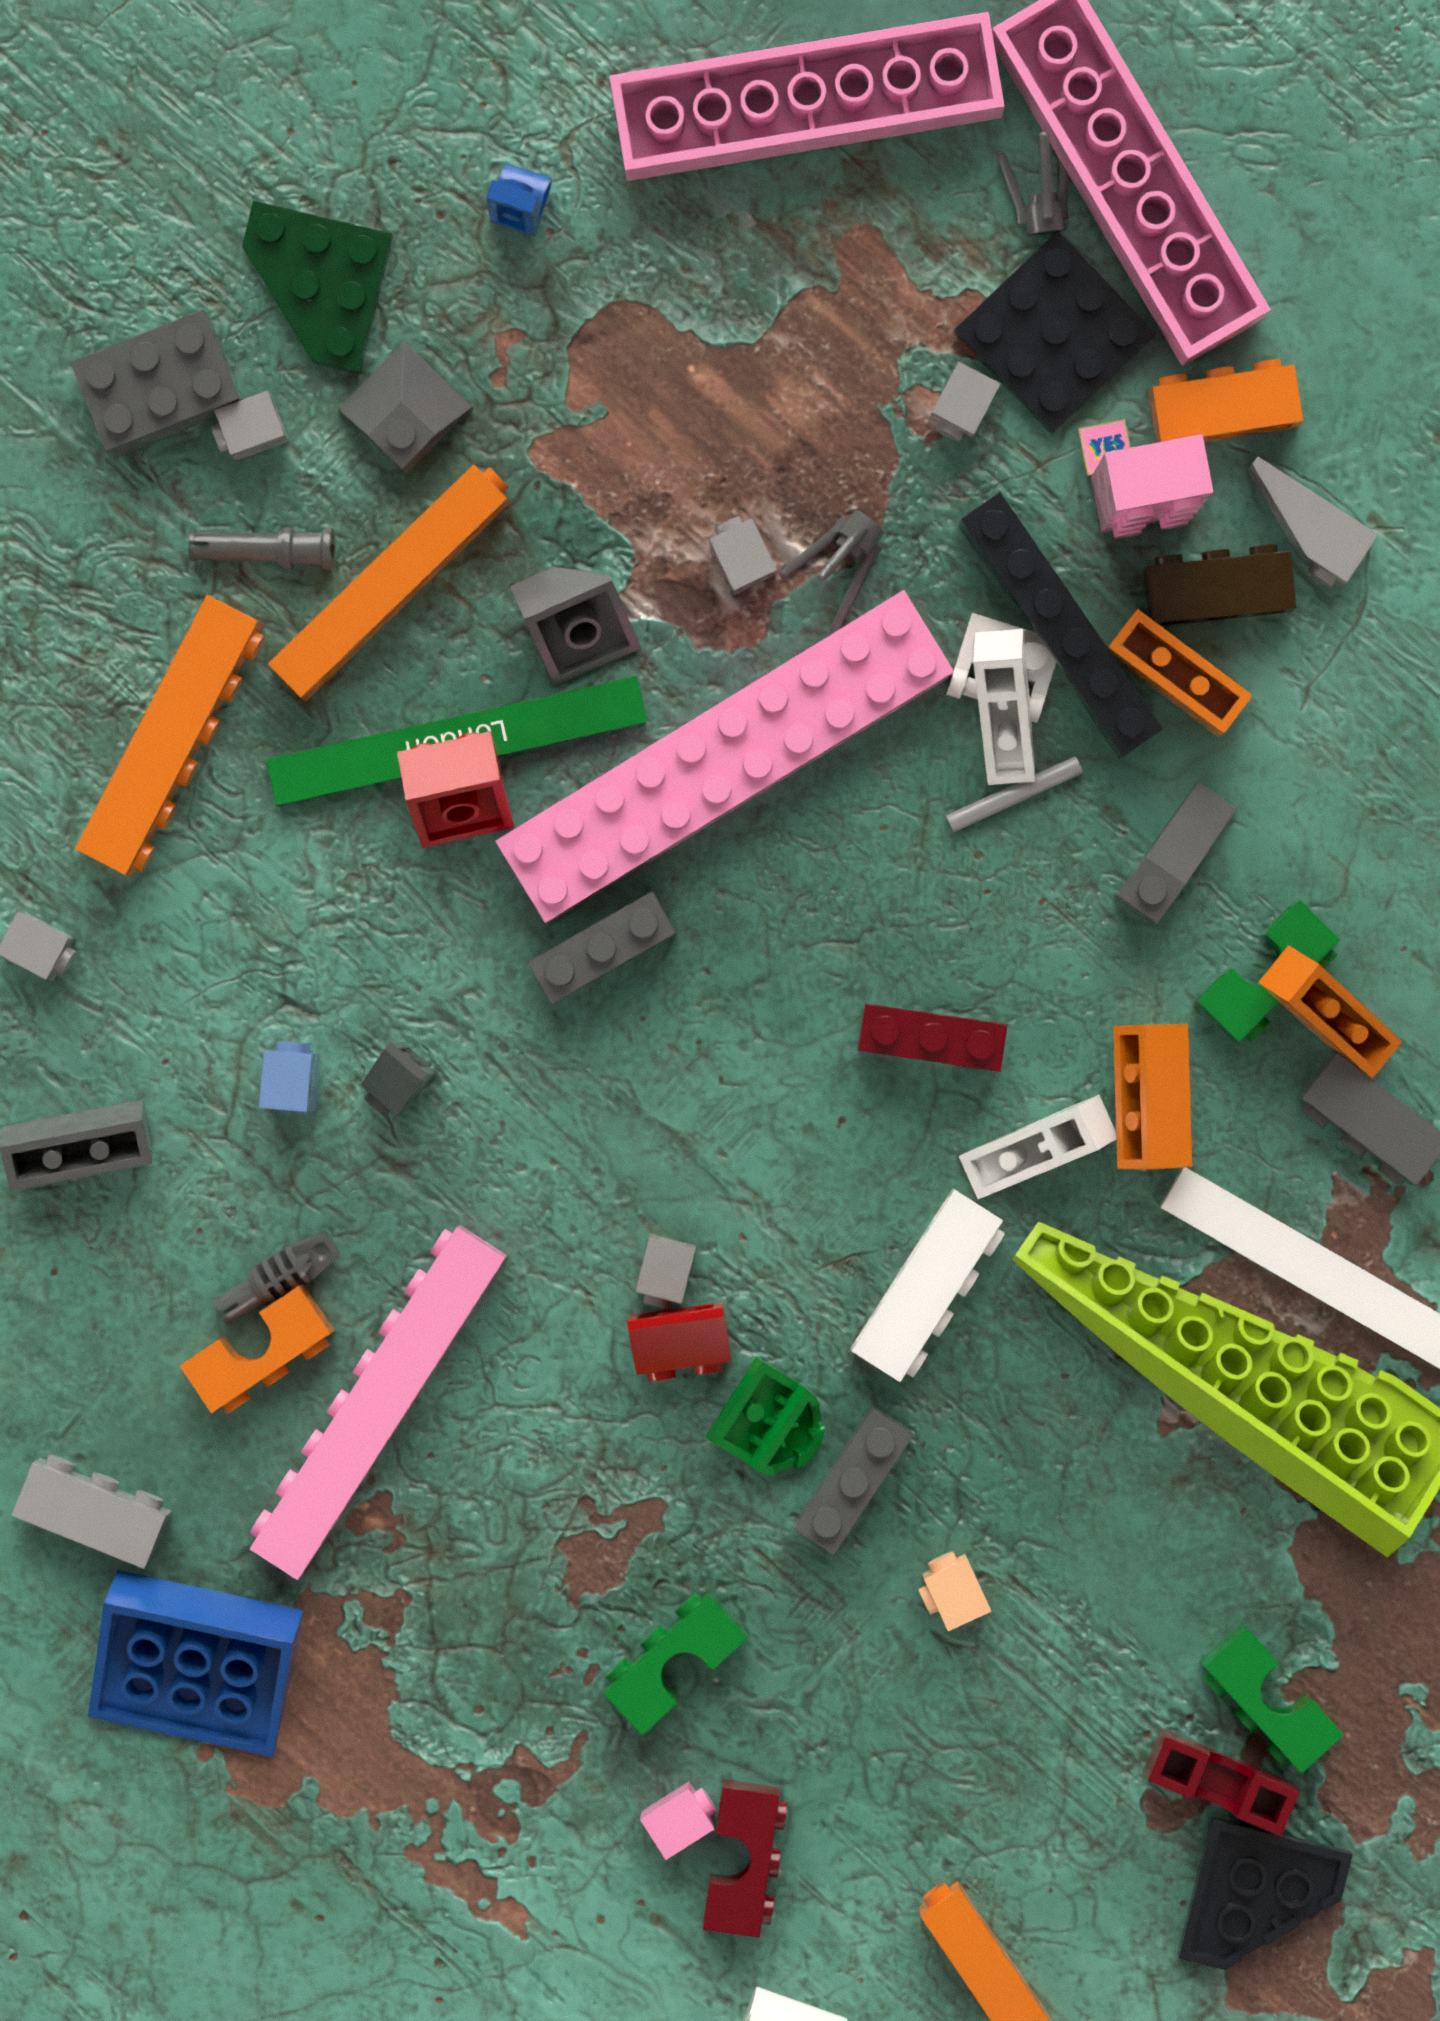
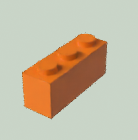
[1148,359,1304,443]
[1107,609,1253,737]
[1258,945,1403,1079]
[1113,1024,1193,1169]

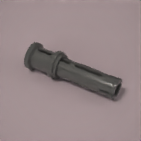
[188,527,336,571]

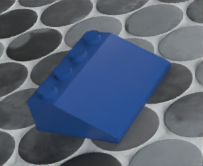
[88,1570,304,1757]

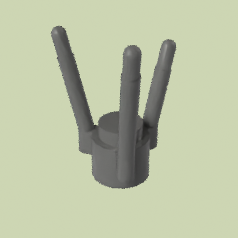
[997,132,1069,235]
[780,510,884,633]

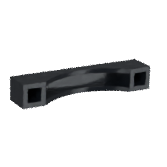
[958,492,1163,760]

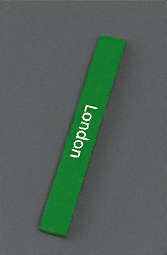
[266,676,647,806]

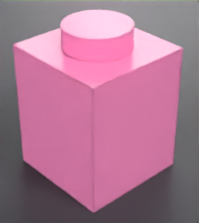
[640,1781,717,1860]

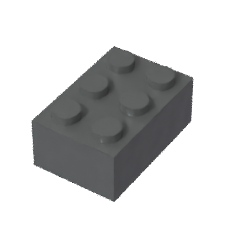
[70,309,243,459]

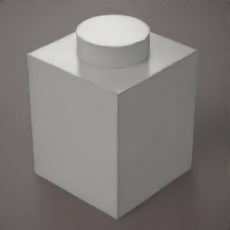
[930,361,1001,442]
[211,390,289,461]
[709,516,777,595]
[0,911,76,981]
[635,1234,696,1309]

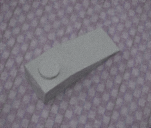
[1247,457,1378,588]

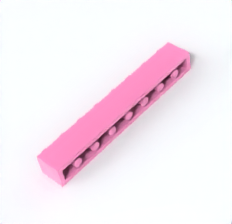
[249,1225,507,1580]

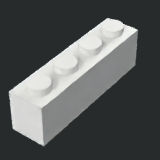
[851,1188,1005,1382]

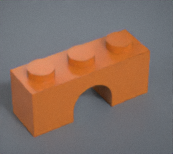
[180,1285,335,1414]

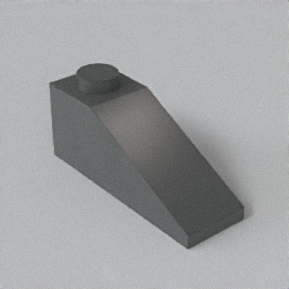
[1114,782,1236,925]
[361,1041,438,1116]

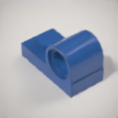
[486,163,552,237]

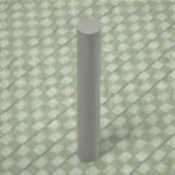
[946,756,1083,833]

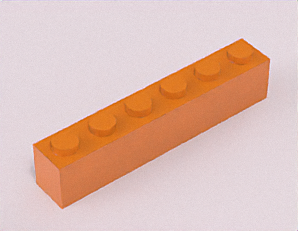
[75,595,265,877]

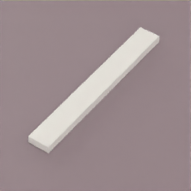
[1160,1167,1440,1369]

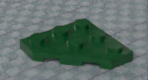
[242,200,393,375]

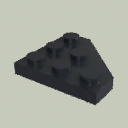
[1177,1816,1353,1970]

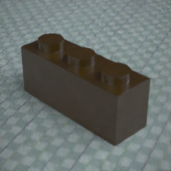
[1143,544,1297,626]

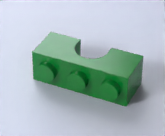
[1194,900,1340,1042]
[603,1590,748,1736]
[1200,1622,1344,1774]

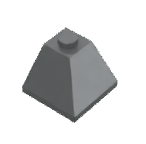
[338,341,473,476]
[510,567,641,687]

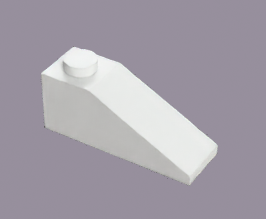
[973,629,1035,785]
[959,1095,1116,1199]

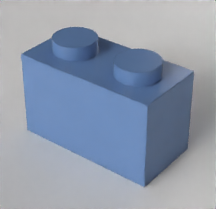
[259,1041,321,1112]

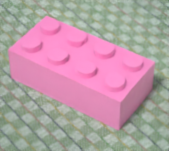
[1090,434,1213,539]

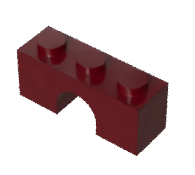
[857,1003,1008,1072]
[1143,1728,1300,1836]
[703,1779,788,1938]

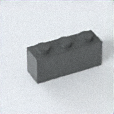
[527,891,677,1004]
[1297,1052,1440,1187]
[0,1100,153,1191]
[793,1404,914,1555]

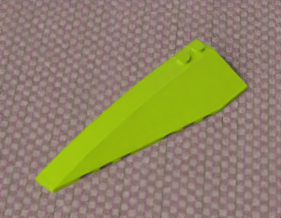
[1012,1221,1440,1558]

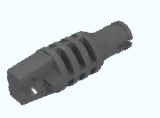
[213,1230,340,1325]

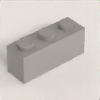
[11,1455,172,1569]

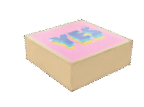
[1077,419,1131,477]

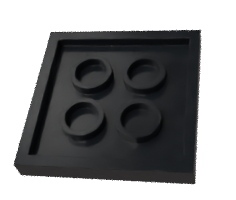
[954,231,1156,435]

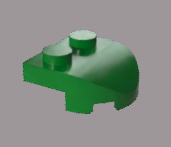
[705,1356,825,1475]

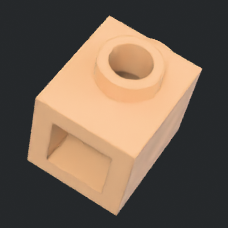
[918,1551,991,1631]

